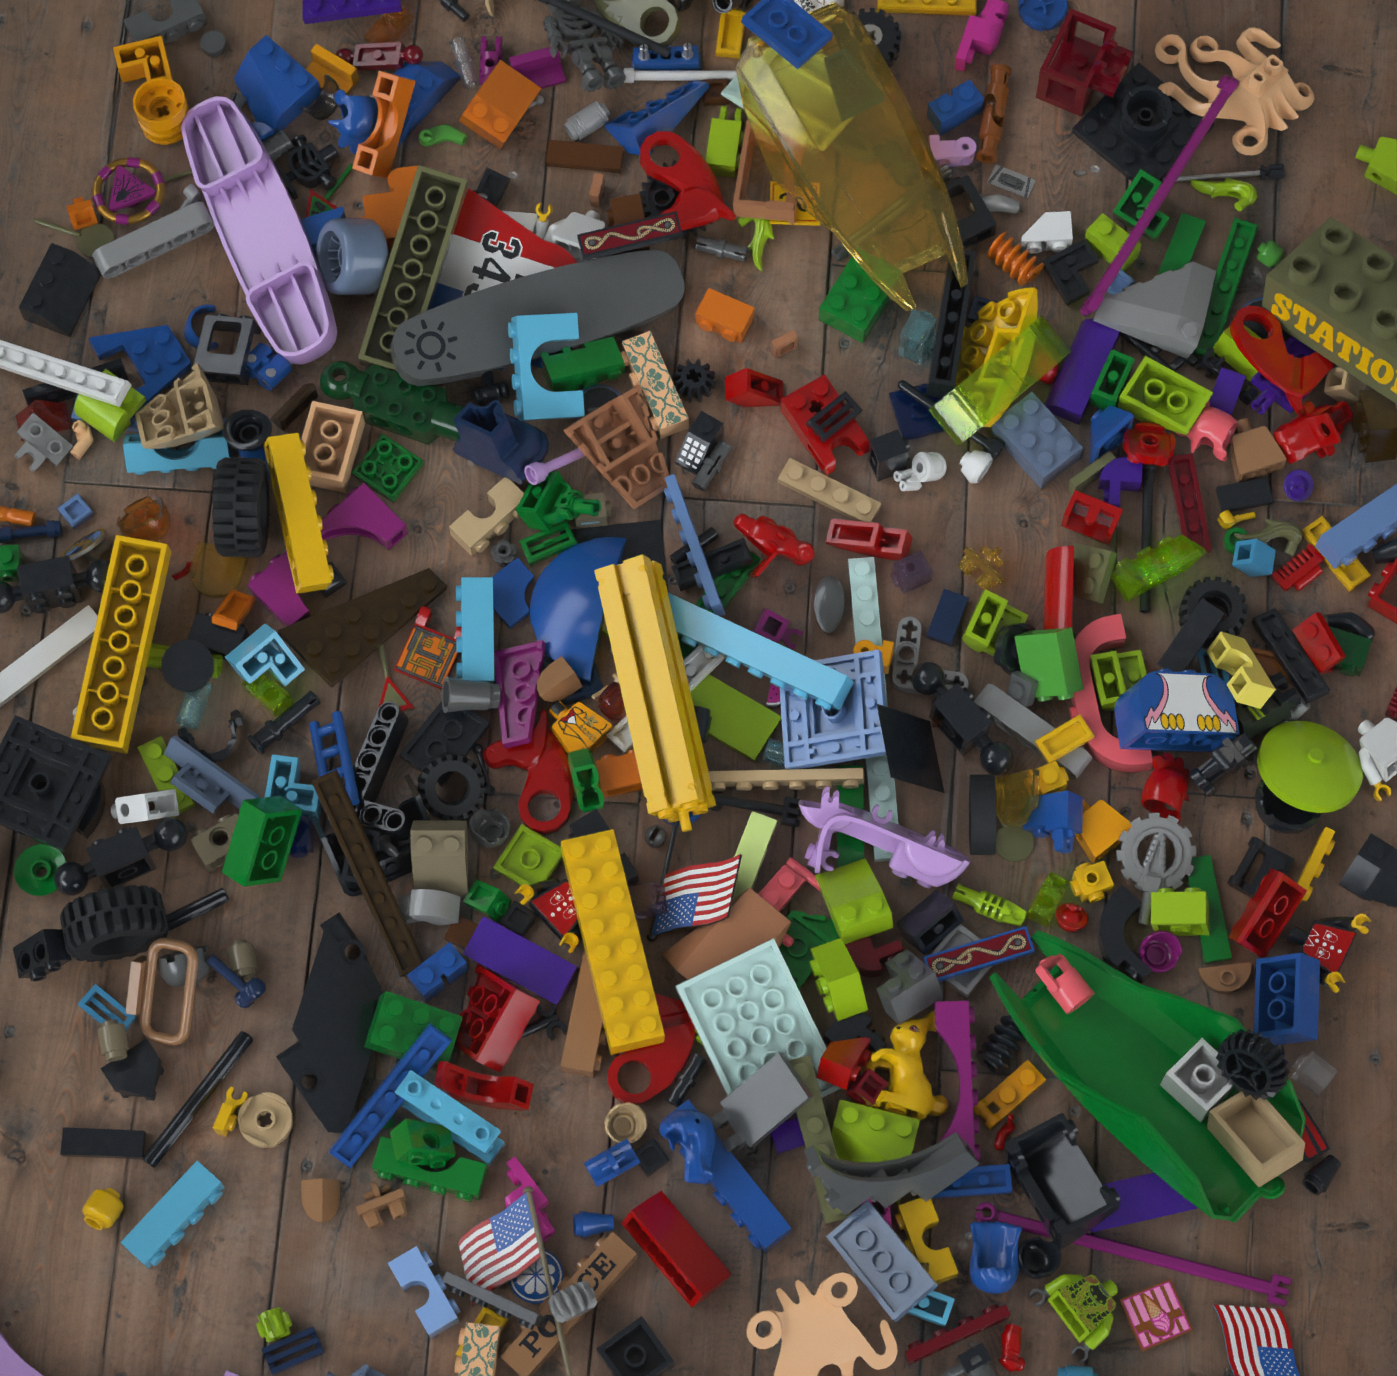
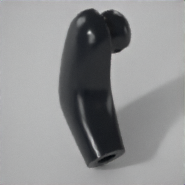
[1327,612,1375,641]

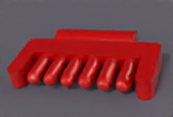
[1272,544,1324,592]

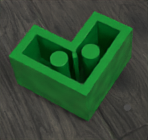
[1113,169,1169,243]

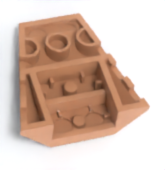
[563,384,670,509]
[662,888,791,980]

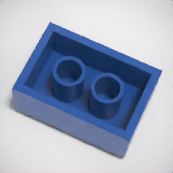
[1254,953,1320,1045]

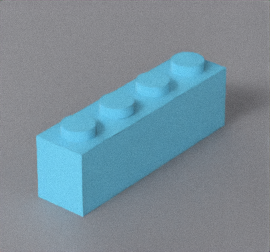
[456,577,494,684]
[120,1161,224,1269]

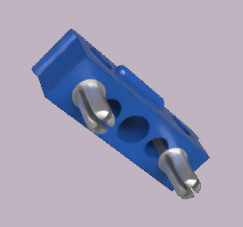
[631,43,701,71]

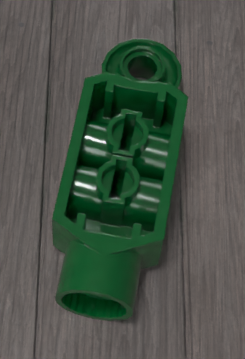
[319,361,464,445]

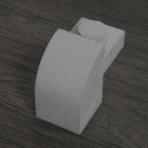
[399,889,460,926]

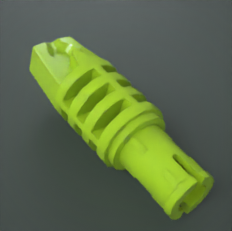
[952,883,1027,927]

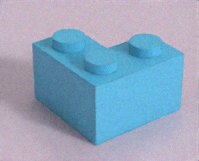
[225,624,305,686]
[265,755,322,821]

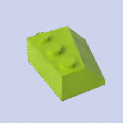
[831,1099,920,1205]

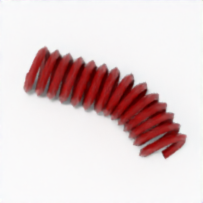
[171,561,194,581]

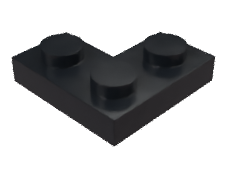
[1042,239,1099,305]

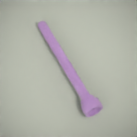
[524,448,585,485]

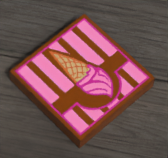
[1119,1279,1193,1353]

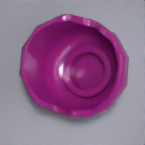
[1139,930,1182,973]

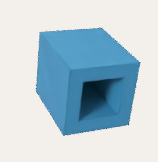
[1232,538,1276,577]

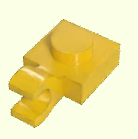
[213,1087,248,1137]

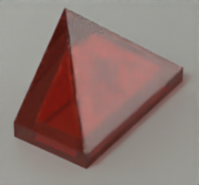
[16,400,71,441]

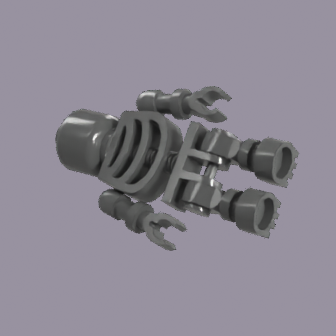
[543,0,626,92]

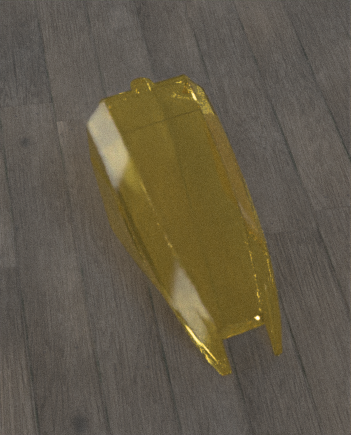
[736,2,968,312]

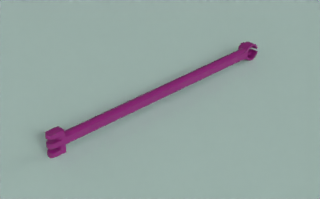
[1080,74,1239,316]
[975,1202,1292,1307]

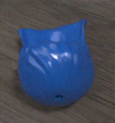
[660,1109,715,1184]
[969,1221,1022,1294]

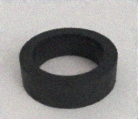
[969,774,996,855]

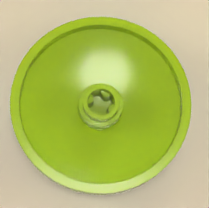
[1257,721,1363,813]

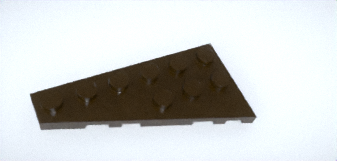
[278,568,447,688]

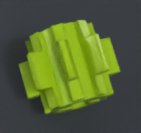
[256,1307,292,1343]

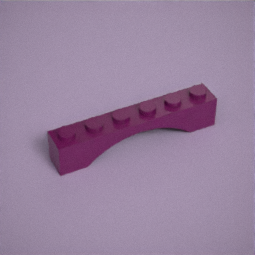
[934,1001,980,1161]

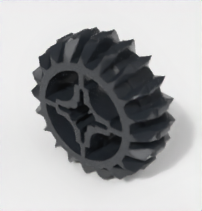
[1216,1029,1290,1100]

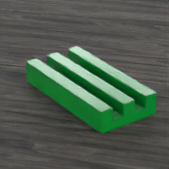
[519,520,577,566]

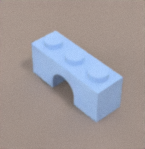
[388,1246,461,1339]

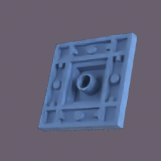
[779,649,886,770]

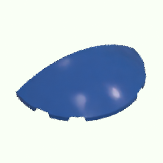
[530,537,626,682]

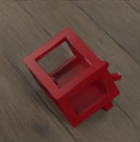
[1036,8,1134,117]

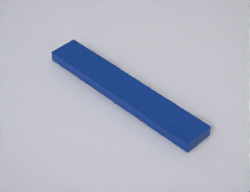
[329,1023,452,1168]

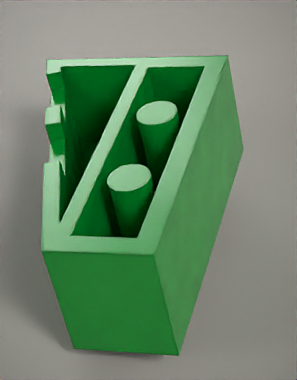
[540,337,625,392]

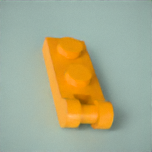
[973,1060,1046,1130]

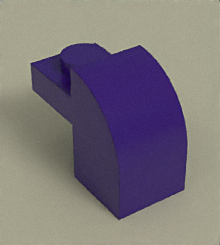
[1098,457,1143,507]

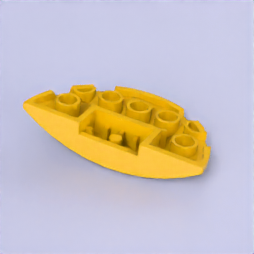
[950,287,1038,427]

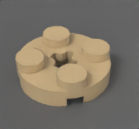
[238,1092,293,1148]

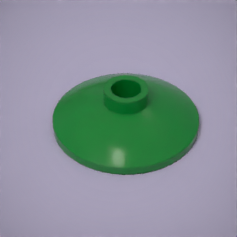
[14,844,66,896]

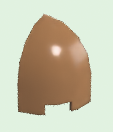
[537,656,583,702]
[301,1178,340,1223]

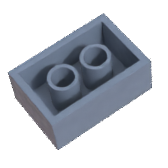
[991,392,1083,489]

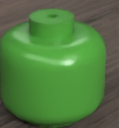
[1257,240,1284,267]

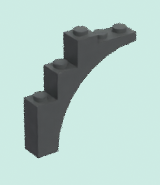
[804,1132,979,1215]

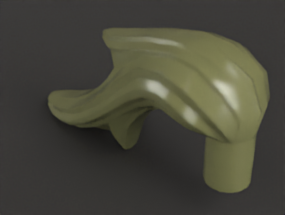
[1234,519,1302,557]

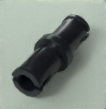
[665,1052,706,1107]

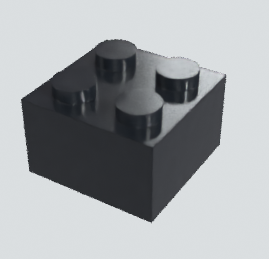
[596,1316,675,1376]

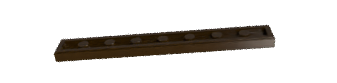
[311,769,424,977]

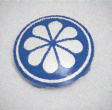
[509,1249,564,1305]

